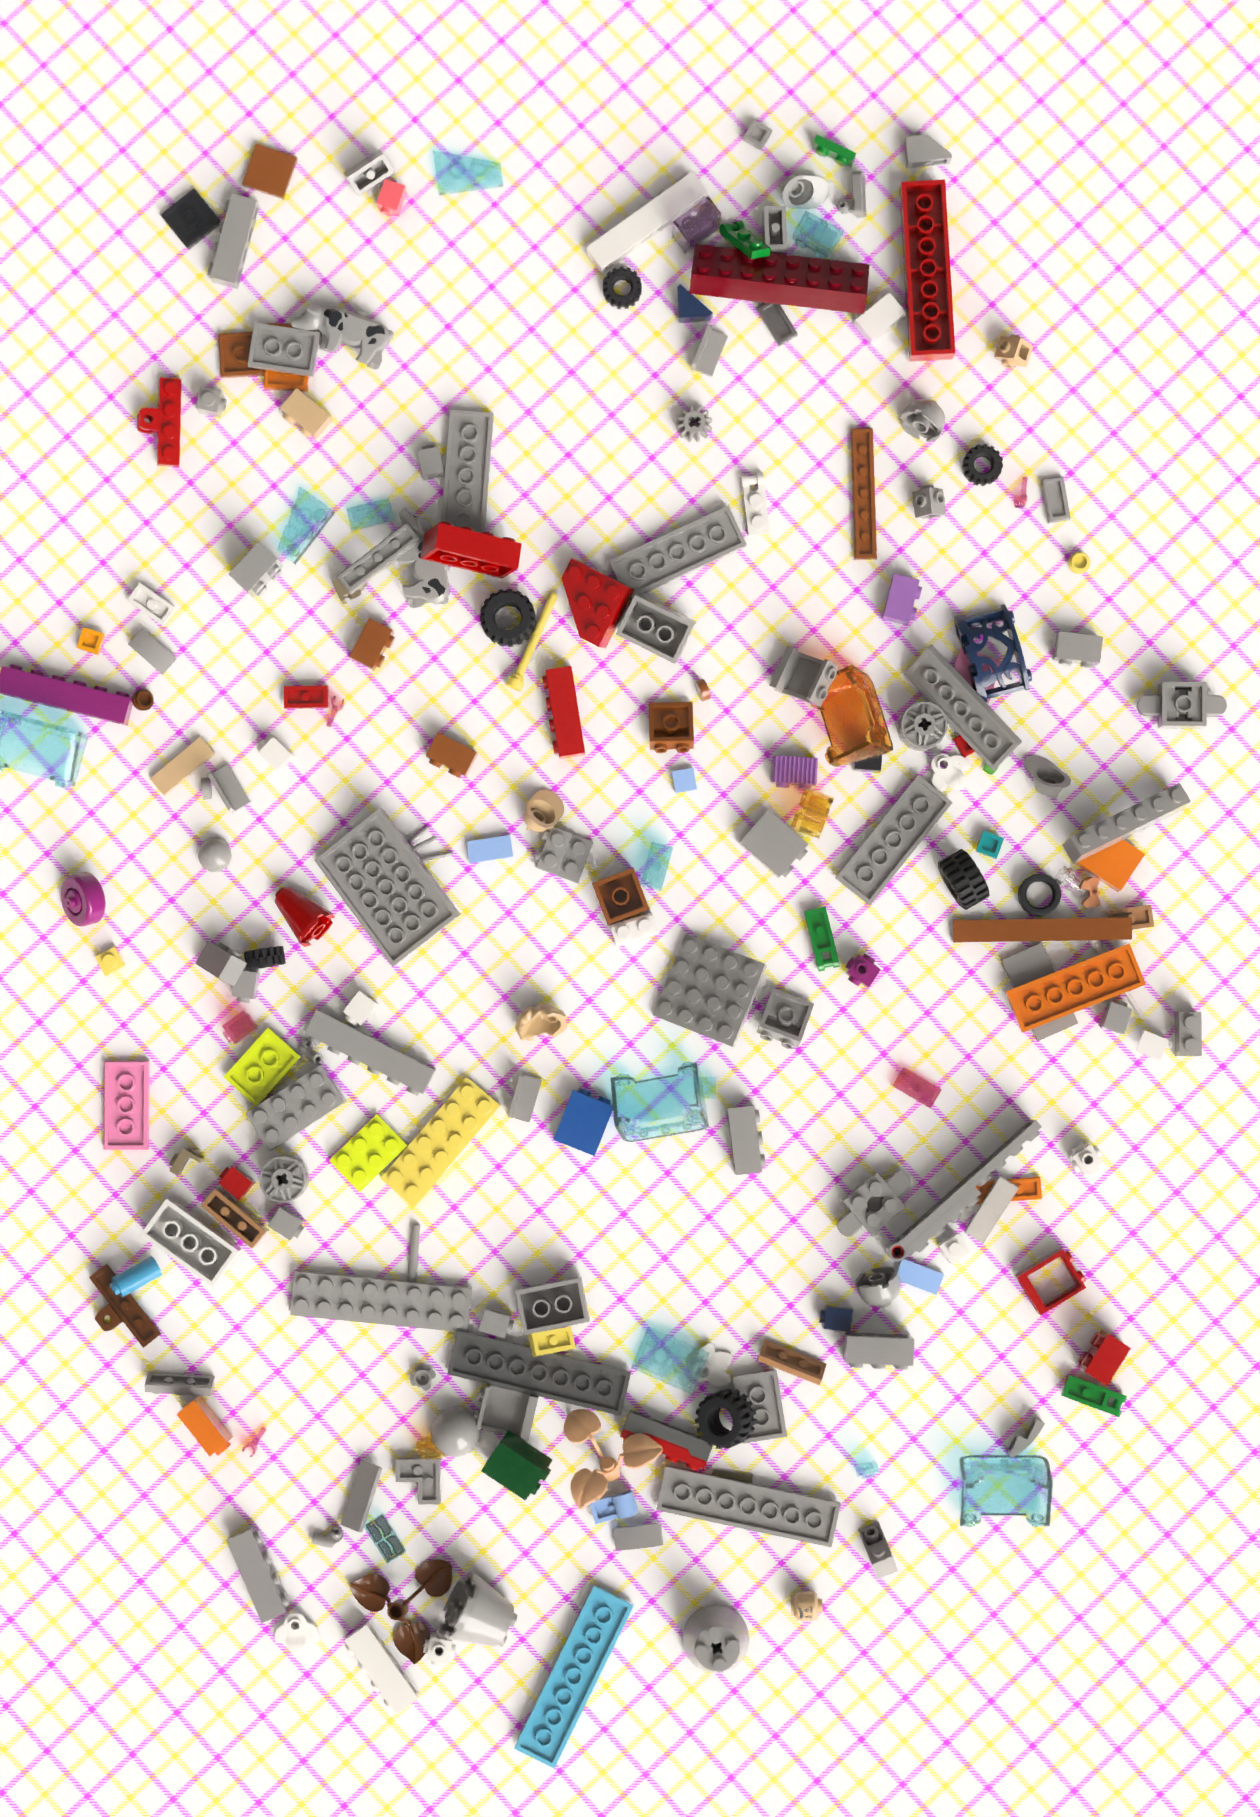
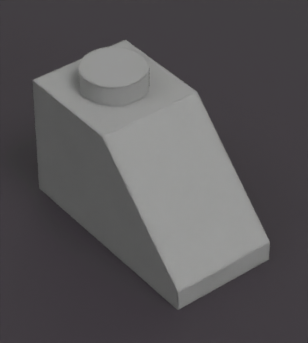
[904,132,952,169]

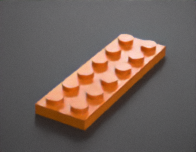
[1005,943,1146,1033]

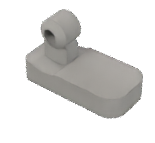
[837,171,867,218]

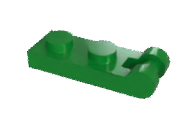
[719,220,771,259]
[804,906,840,972]
[1061,1374,1127,1417]

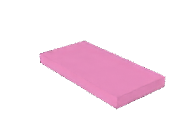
[103,1061,150,1150]

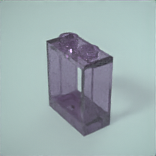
[672,196,722,254]

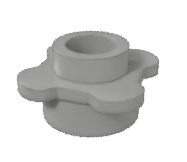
[410,1365,436,1391]

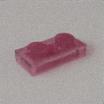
[892,1067,942,1109]

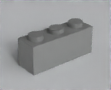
[727,1105,766,1175]

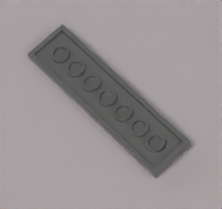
[447,1330,631,1416]

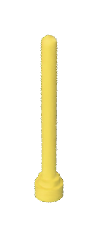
[505,592,558,692]

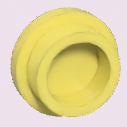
[1068,552,1091,574]

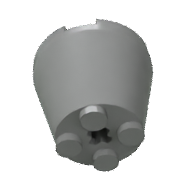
[439,1572,518,1647]
[682,1604,750,1674]

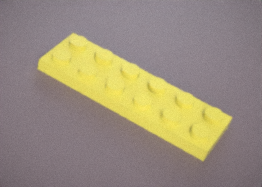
[381,1077,501,1207]

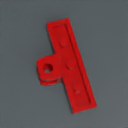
[137,377,182,467]

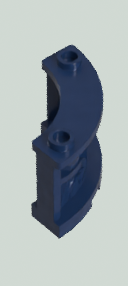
[953,604,1032,702]

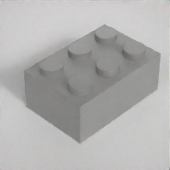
[616,593,697,664]
[515,1276,590,1335]
[843,1332,915,1370]

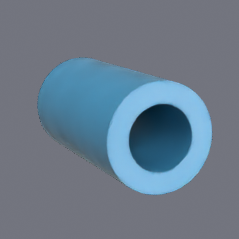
[110,1256,162,1297]

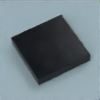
[160,188,221,250]

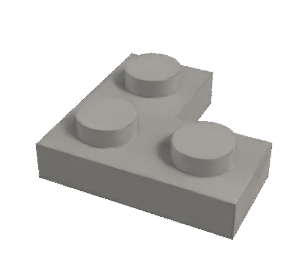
[395,1458,441,1505]

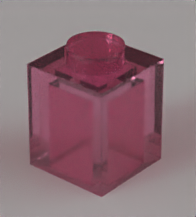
[222,1010,259,1044]

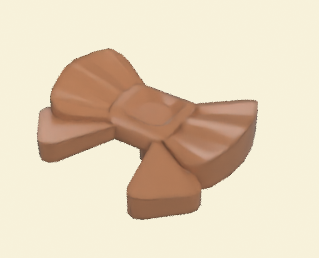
[1078,877,1100,908]

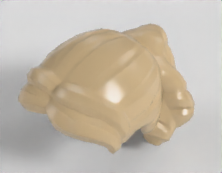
[515,1004,568,1041]

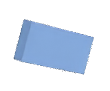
[466,835,513,864]
[897,1259,944,1295]

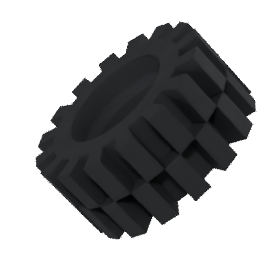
[603,266,642,310]
[962,444,1003,486]
[244,946,286,970]

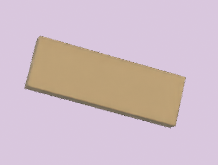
[150,736,215,796]

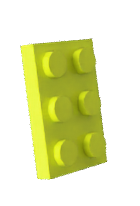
[224,1027,301,1106]
[329,1114,408,1192]

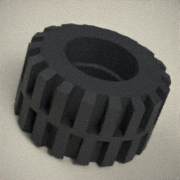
[480,589,536,647]
[938,849,990,910]
[695,1389,757,1449]

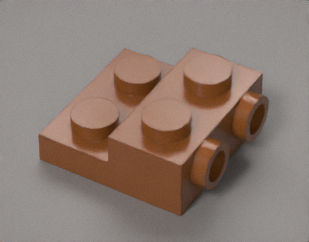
[649,702,694,754]

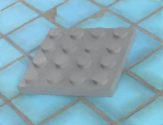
[653,933,767,1047]

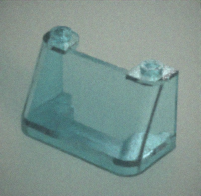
[0,710,89,789]
[610,1062,709,1142]
[959,1455,1053,1527]

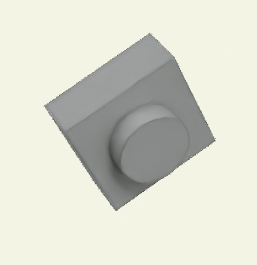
[743,119,773,151]

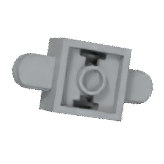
[1136,681,1227,729]
[837,1171,911,1237]

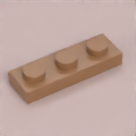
[757,1339,827,1385]

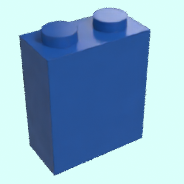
[553,1088,614,1156]

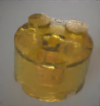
[791,788,834,839]

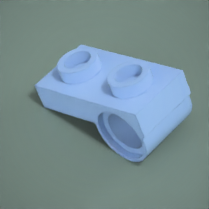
[590,1490,638,1524]

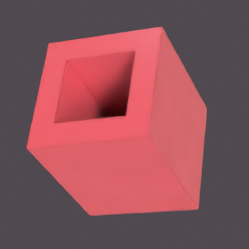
[376,179,407,217]

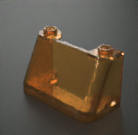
[810,664,893,767]

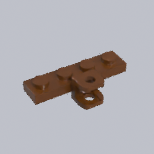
[89,1264,161,1348]

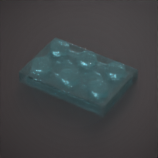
[631,1326,710,1395]

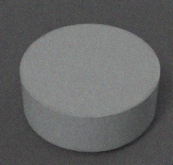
[201,777,212,800]

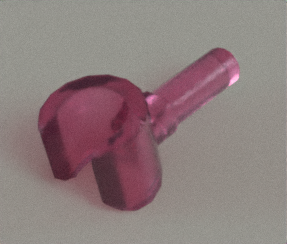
[1014,477,1028,508]
[326,696,345,727]
[242,1426,267,1457]

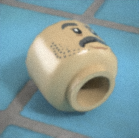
[791,1591,823,1621]

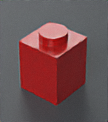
[218,1166,256,1200]

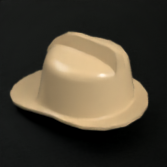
[523,789,564,832]

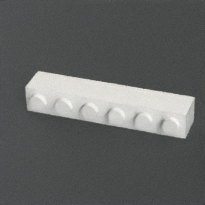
[586,171,708,274]

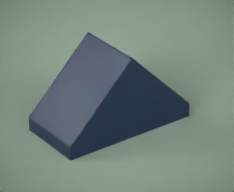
[677,284,713,323]

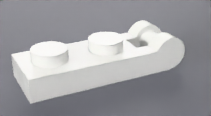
[741,472,770,537]

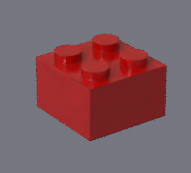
[1078,1330,1131,1386]

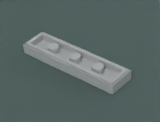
[337,522,421,594]

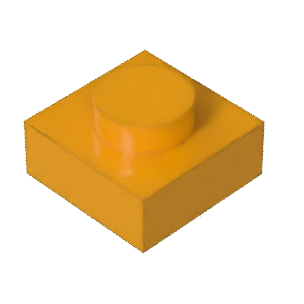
[76,627,105,655]

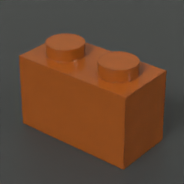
[349,618,396,671]
[426,732,478,779]

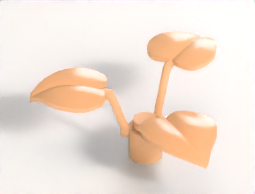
[564,1409,663,1509]

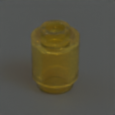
[416,1437,448,1459]

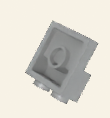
[534,827,593,884]
[756,988,814,1049]

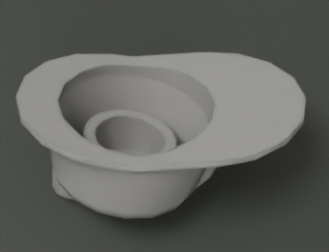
[779,173,829,209]
[1024,755,1071,800]

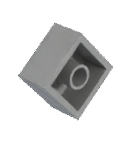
[228,542,283,599]

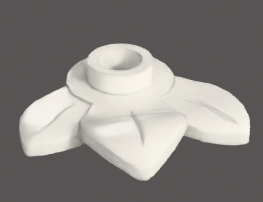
[931,754,971,793]
[691,1343,733,1387]
[274,1611,320,1655]

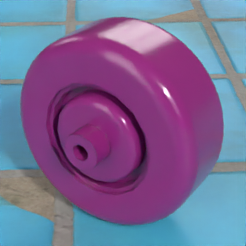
[61,872,106,927]

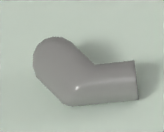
[298,1038,323,1065]
[311,1527,344,1548]

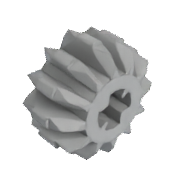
[676,405,713,443]

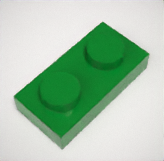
[812,135,856,167]

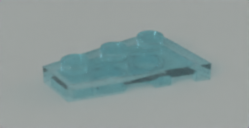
[433,150,504,195]
[276,486,335,565]

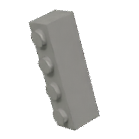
[208,193,260,289]
[226,1526,290,1623]

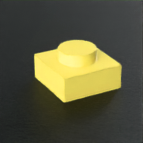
[95,946,126,977]

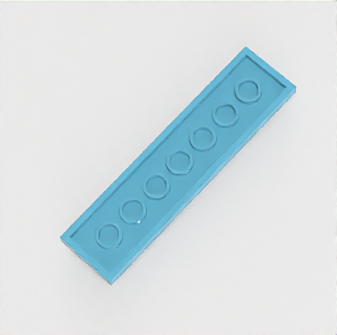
[514,1585,634,1769]

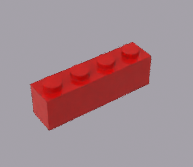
[542,666,586,759]

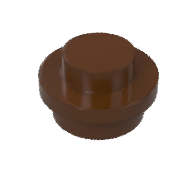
[132,689,154,711]

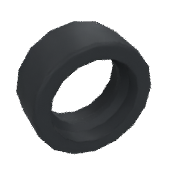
[1018,873,1062,916]

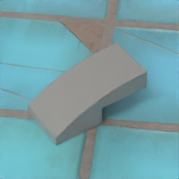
[128,628,177,675]
[1006,1417,1045,1457]
[613,1522,663,1551]

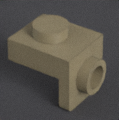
[169,1146,205,1175]

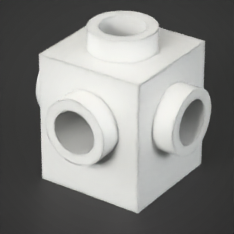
[1069,1143,1103,1176]
[423,1631,457,1666]

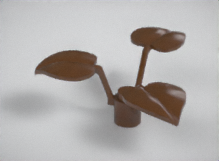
[349,1559,452,1664]

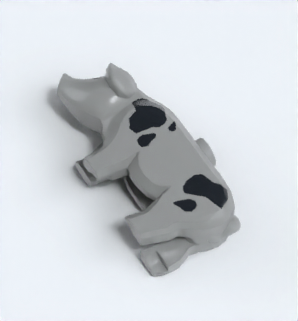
[290,304,394,370]
[397,507,450,608]

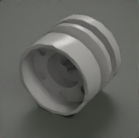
[898,702,947,751]
[259,1155,310,1203]

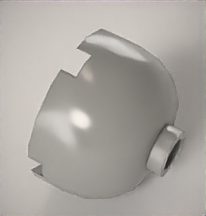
[900,399,945,442]
[855,1266,901,1308]

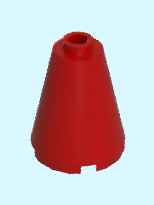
[274,887,335,947]

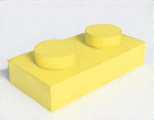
[528,1326,576,1357]

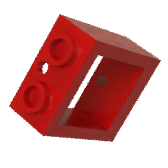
[1015,1248,1086,1316]

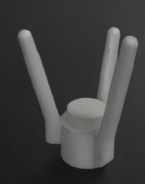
[407,826,453,862]

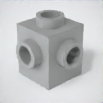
[912,485,946,519]

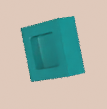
[975,830,1004,859]

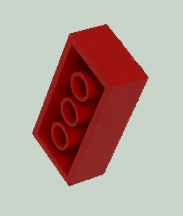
[420,521,522,579]

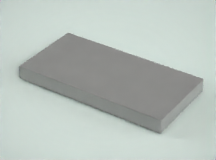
[1001,943,1078,1041]

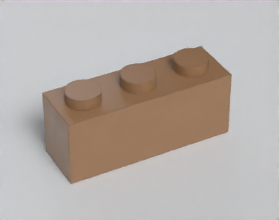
[201,1187,269,1249]

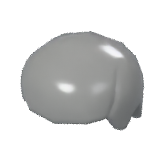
[198,837,232,872]

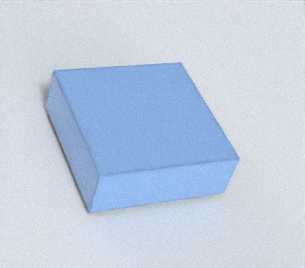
[672,768,697,794]

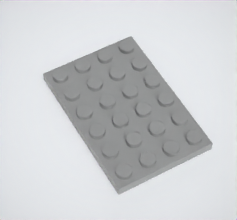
[314,807,461,967]

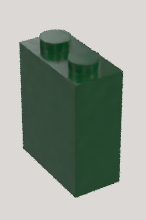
[481,1430,553,1501]

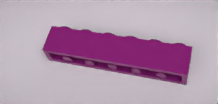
[0,664,133,726]

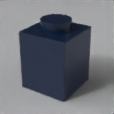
[819,1305,853,1332]

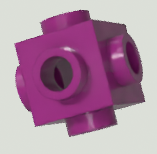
[845,953,881,988]

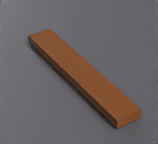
[851,428,877,560]

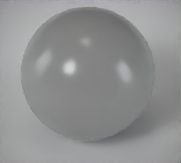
[430,1406,481,1457]

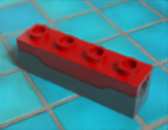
[620,1409,713,1471]

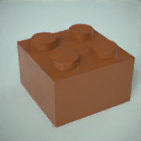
[592,867,649,926]

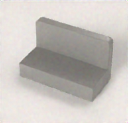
[692,324,728,378]
[207,764,251,814]
[508,1074,542,1123]

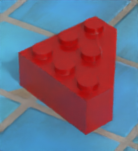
[561,558,635,648]

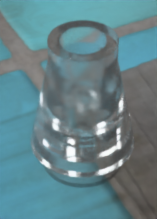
[1054,866,1087,897]

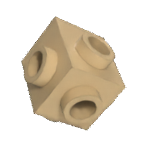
[994,334,1034,368]

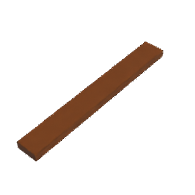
[953,917,1132,943]

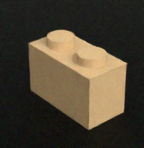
[280,388,332,440]

